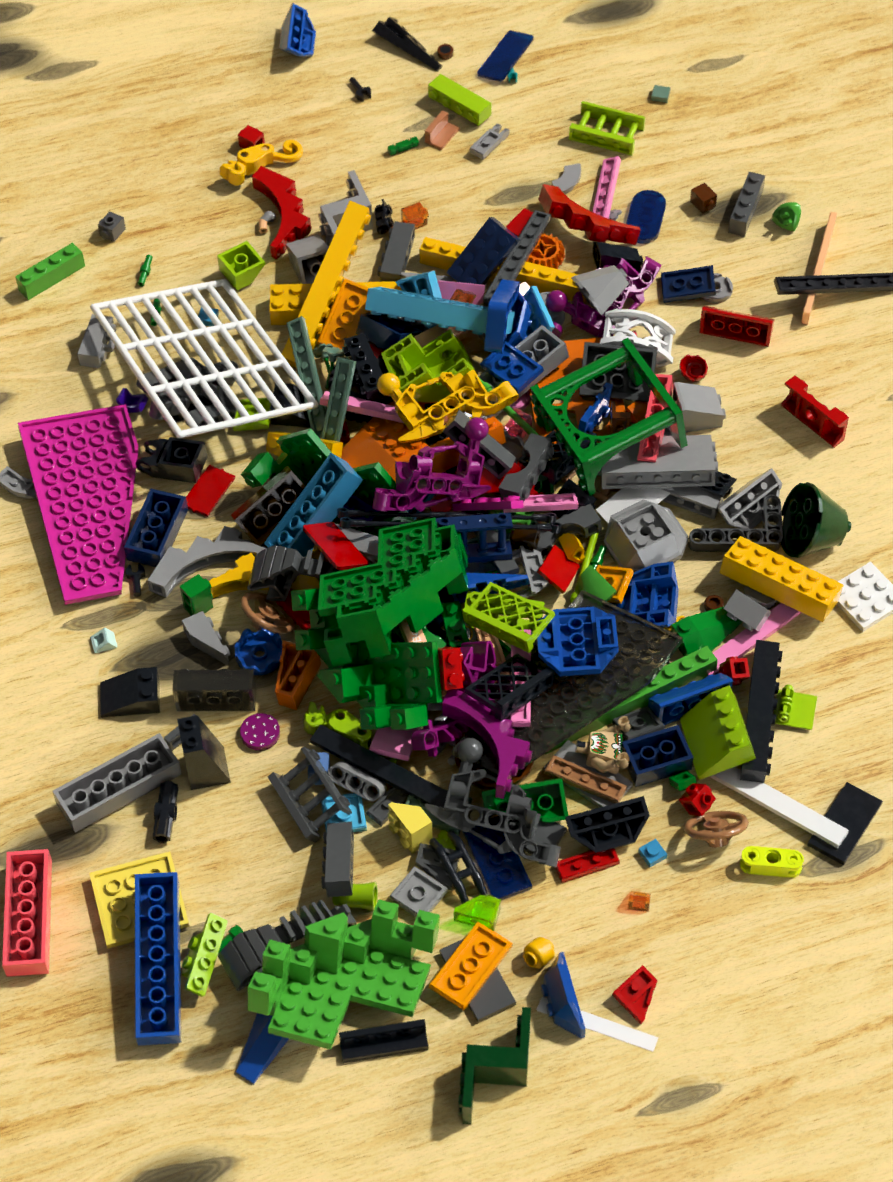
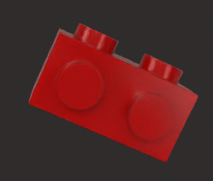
[438,647,465,690]

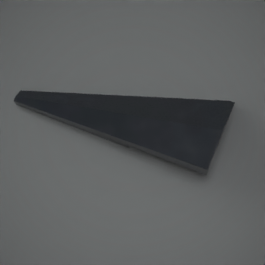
[372,17,443,71]

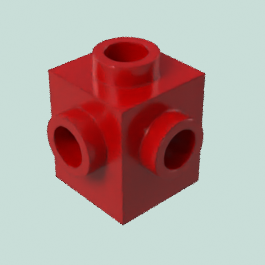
[719,656,750,686]
[679,783,716,816]

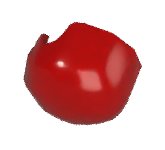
[679,354,708,382]

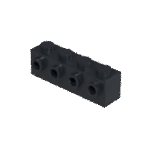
[342,333,388,402]

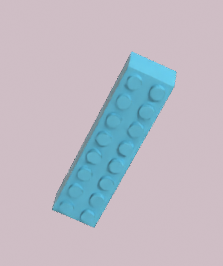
[365,287,515,335]

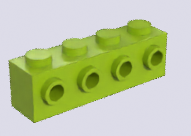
[428,74,492,126]

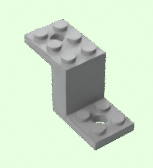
[318,170,373,246]

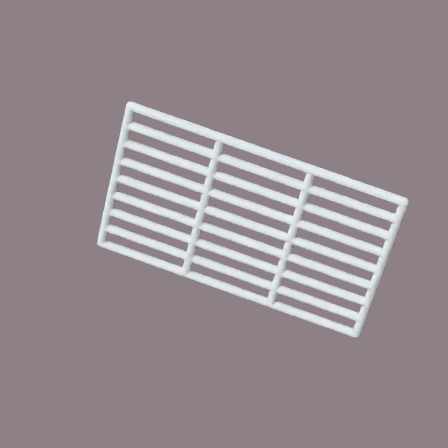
[90,279,319,439]

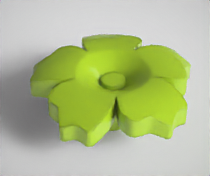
[436,830,456,850]

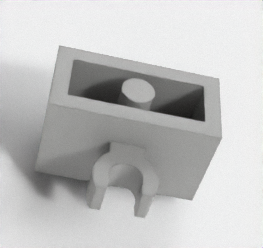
[723,589,772,632]

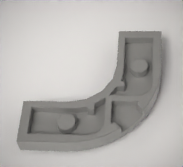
[0,466,37,499]

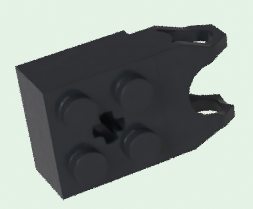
[135,437,208,483]

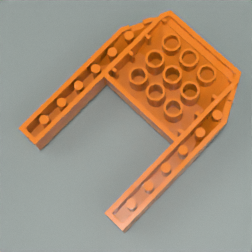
[341,401,506,483]

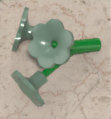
[313,344,348,390]

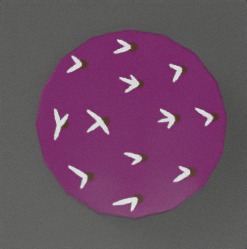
[240,713,280,750]

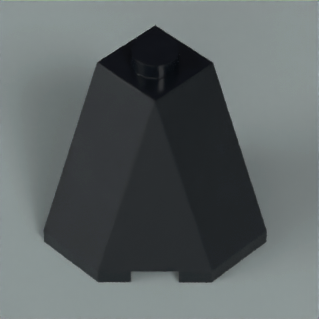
[592,241,643,272]

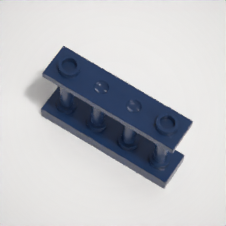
[436,513,513,563]

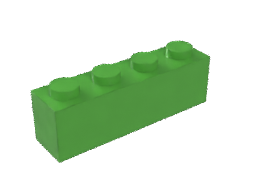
[15,242,85,300]

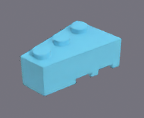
[396,270,442,328]

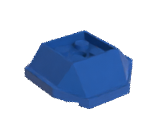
[537,607,619,676]

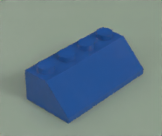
[648,673,733,725]

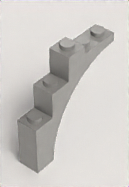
[147,526,267,597]

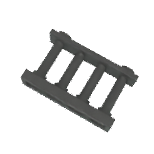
[268,747,352,843]

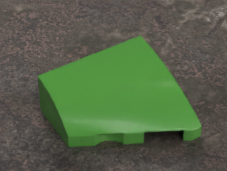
[577,565,617,610]

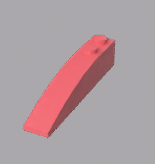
[637,374,673,462]

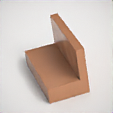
[425,110,459,150]

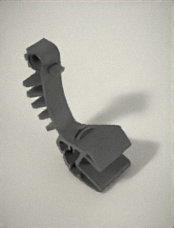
[247,545,343,602]
[218,900,357,991]

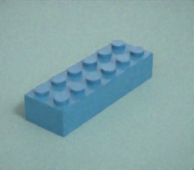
[264,453,363,557]

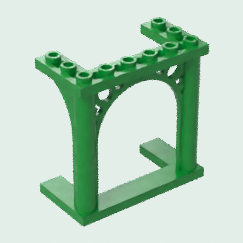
[530,338,688,496]

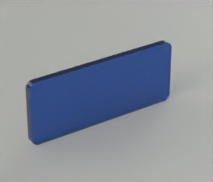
[477,30,534,82]

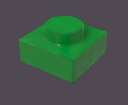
[669,771,697,791]

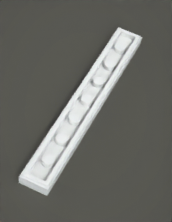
[709,767,849,849]

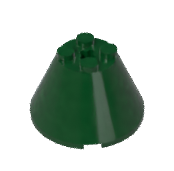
[781,482,851,558]

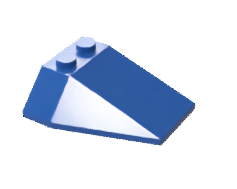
[602,561,679,629]

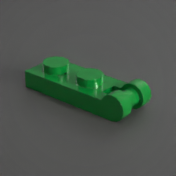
[441,601,469,647]

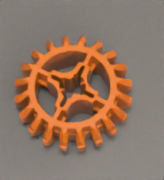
[526,233,565,269]

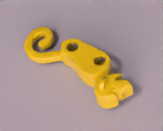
[220,140,303,186]

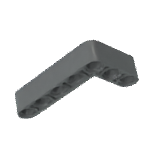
[688,495,783,552]

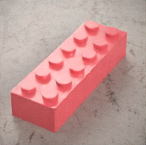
[2,849,52,977]

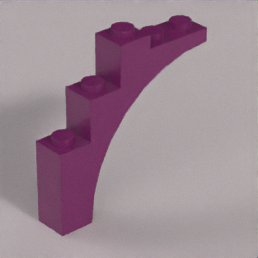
[442,689,532,799]

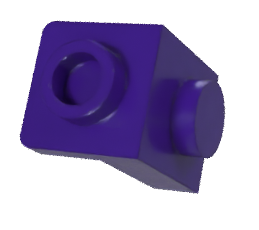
[116,388,149,413]

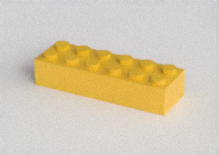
[719,536,844,622]

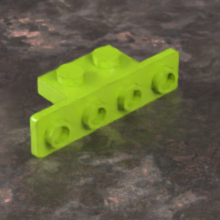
[181,913,228,997]

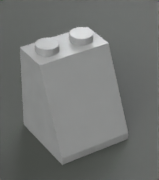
[286,234,329,284]
[672,382,726,432]

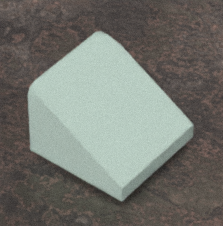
[90,628,117,653]

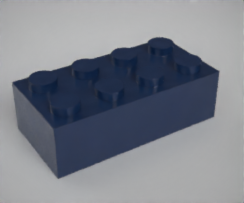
[446,217,521,285]
[124,489,188,567]

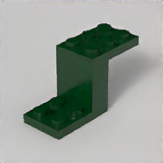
[458,1007,531,1124]

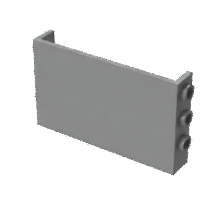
[598,435,718,489]

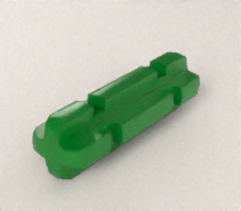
[387,137,419,155]

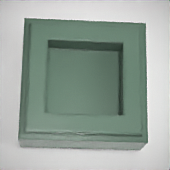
[651,85,671,103]

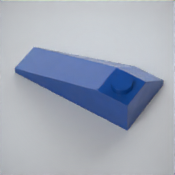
[451,573,530,604]
[236,1013,289,1085]

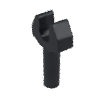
[349,77,371,102]
[126,563,146,597]

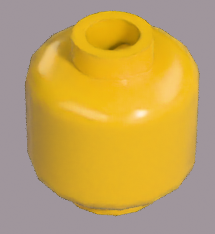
[523,937,555,969]

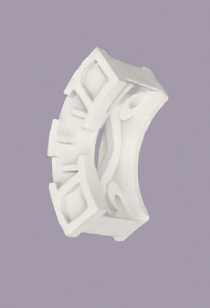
[600,309,676,368]

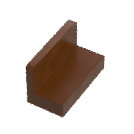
[610,402,631,435]

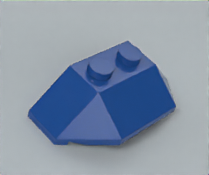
[279,3,316,57]
[505,292,532,347]
[541,952,586,1038]

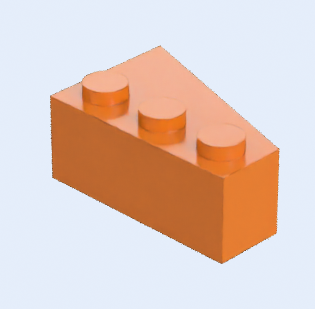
[275,640,321,710]

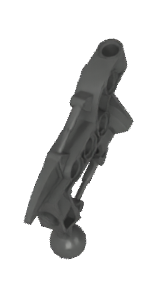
[425,738,561,867]

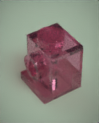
[505,409,532,440]

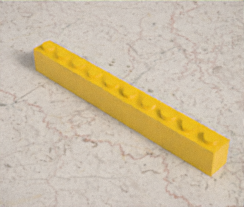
[282,201,371,368]
[419,237,587,303]

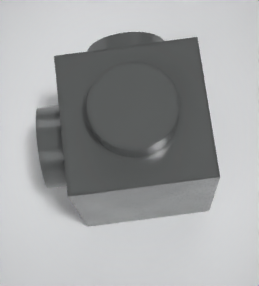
[98,211,126,242]

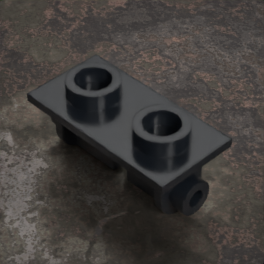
[374,199,394,234]

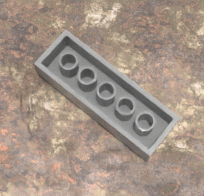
[463,325,569,418]
[52,733,182,833]

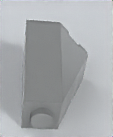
[571,265,629,315]

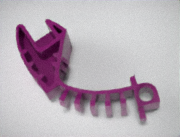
[411,641,497,757]

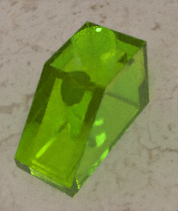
[454,895,501,931]

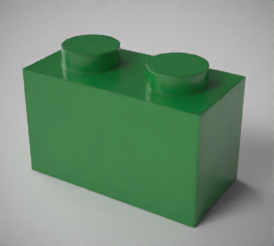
[180,574,213,616]

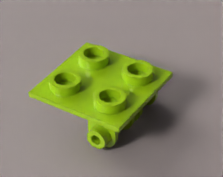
[774,684,817,730]

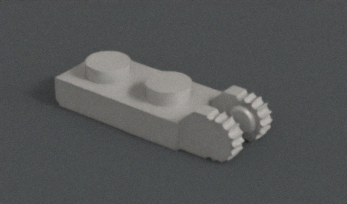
[470,124,510,159]

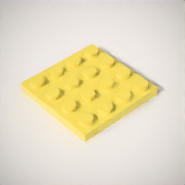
[89,852,190,949]

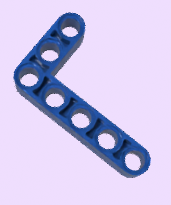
[484,279,520,354]

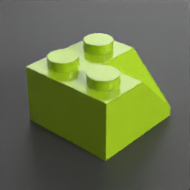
[217,241,265,291]

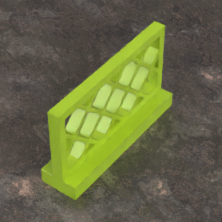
[462,582,555,653]

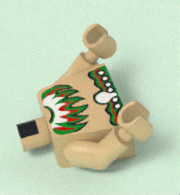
[575,716,631,774]

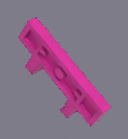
[452,496,523,511]

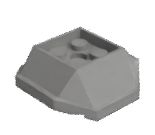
[604,499,689,572]

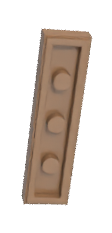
[544,755,627,804]

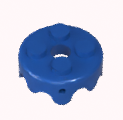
[235,628,283,675]

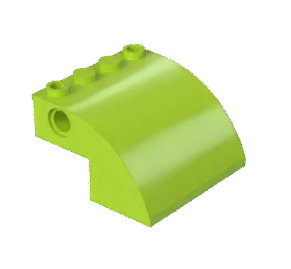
[381,329,475,402]

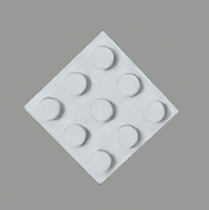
[836,562,893,632]

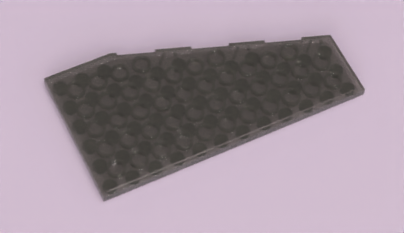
[452,590,683,778]

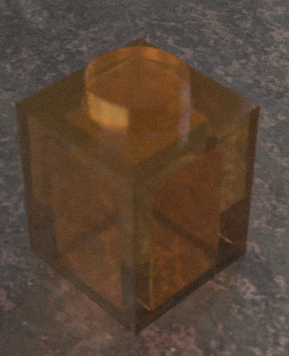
[401,202,429,229]

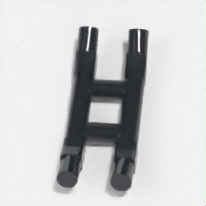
[429,830,487,904]

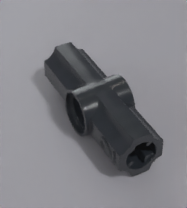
[152,781,178,843]

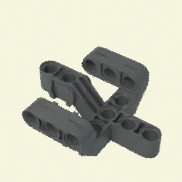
[136,357,239,427]

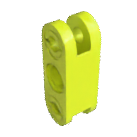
[740,846,804,878]

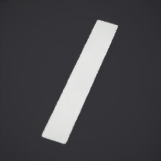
[537,997,658,1051]

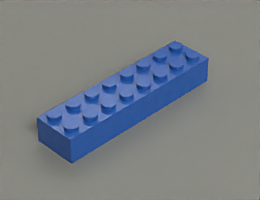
[135,872,181,1046]

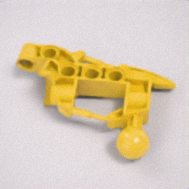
[377,369,519,443]

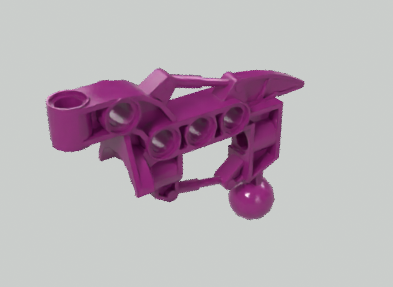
[545,256,661,338]
[372,417,491,512]

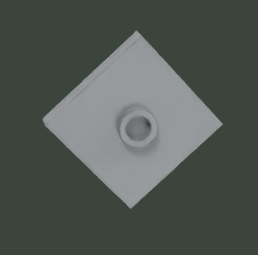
[389,866,448,917]

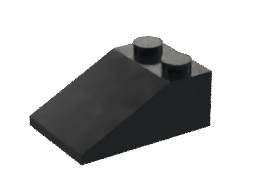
[270,383,327,428]
[100,667,160,718]

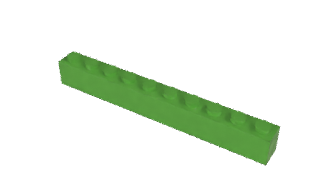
[536,646,718,754]

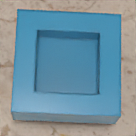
[198,307,219,326]
[638,839,667,867]

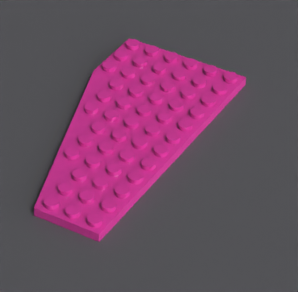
[18,404,138,605]

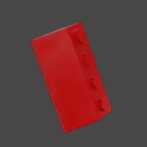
[699,306,775,347]

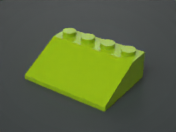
[680,685,756,780]

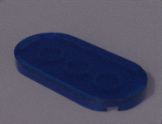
[626,190,666,244]

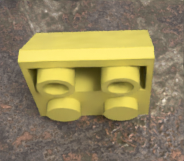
[387,802,433,854]

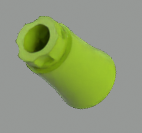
[332,882,378,911]

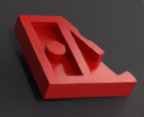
[612,965,658,1025]

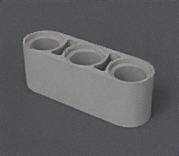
[328,761,387,801]

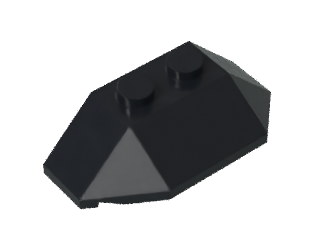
[565,796,650,853]

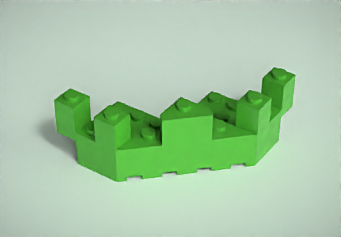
[248,899,440,1050]

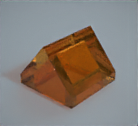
[628,891,651,912]

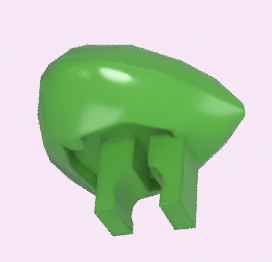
[772,202,801,231]

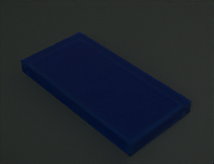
[462,816,532,903]

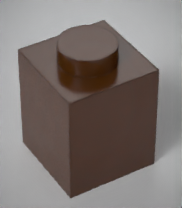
[690,183,717,214]

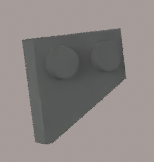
[416,843,459,890]

